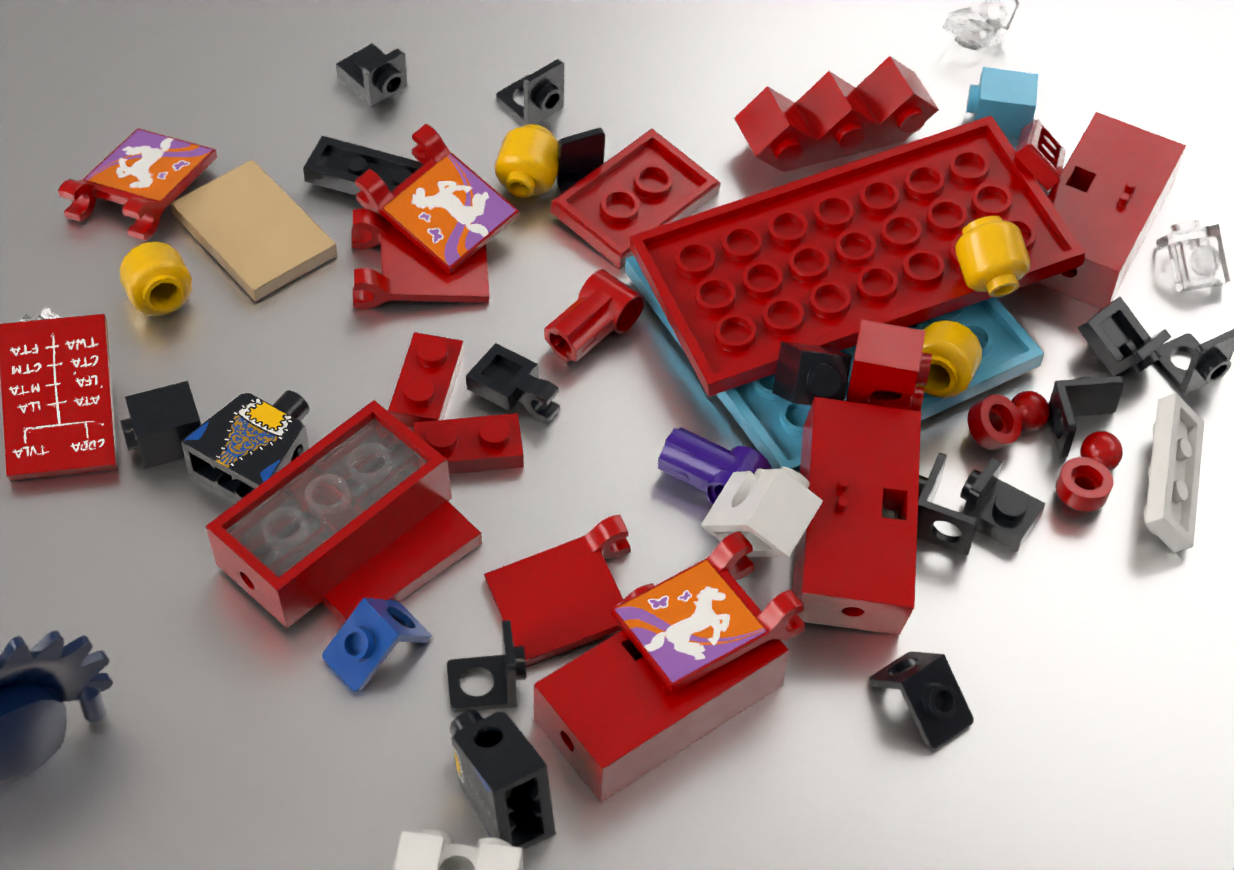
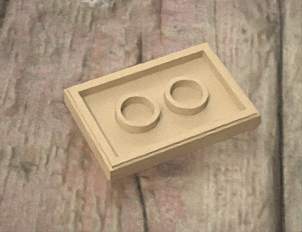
[171,159,337,302]

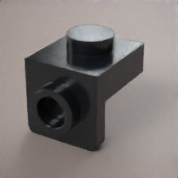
[1078,296,1171,376]

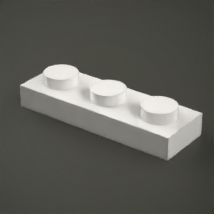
[1144,393,1204,552]

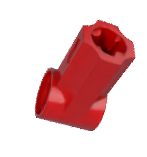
[544,269,645,363]

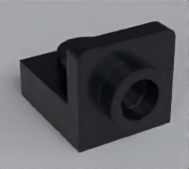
[336,43,408,107]
[960,457,1046,552]

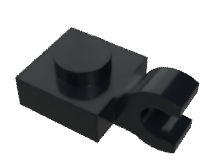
[465,343,560,423]

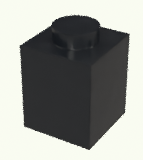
[772,341,852,405]
[120,381,201,469]

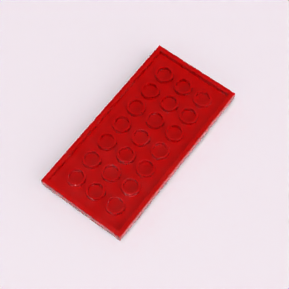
[630,116,1086,397]

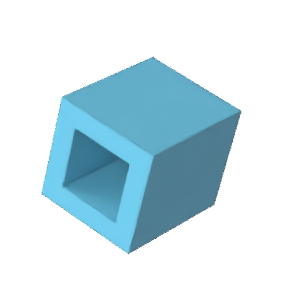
[966,67,1039,139]

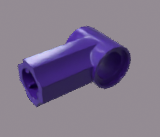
[658,427,772,505]

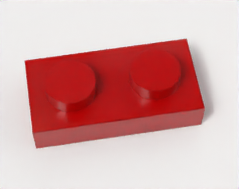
[388,332,464,428]
[413,413,524,474]

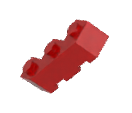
[734,56,939,172]

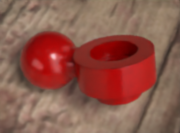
[967,391,1050,450]
[1055,431,1123,512]

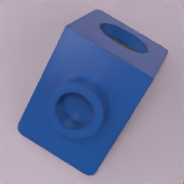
[322,598,432,691]

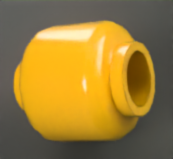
[495,124,559,198]
[955,216,1030,297]
[120,241,192,317]
[916,320,982,398]

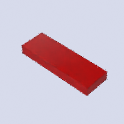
[1014,118,1066,192]
[322,500,482,625]

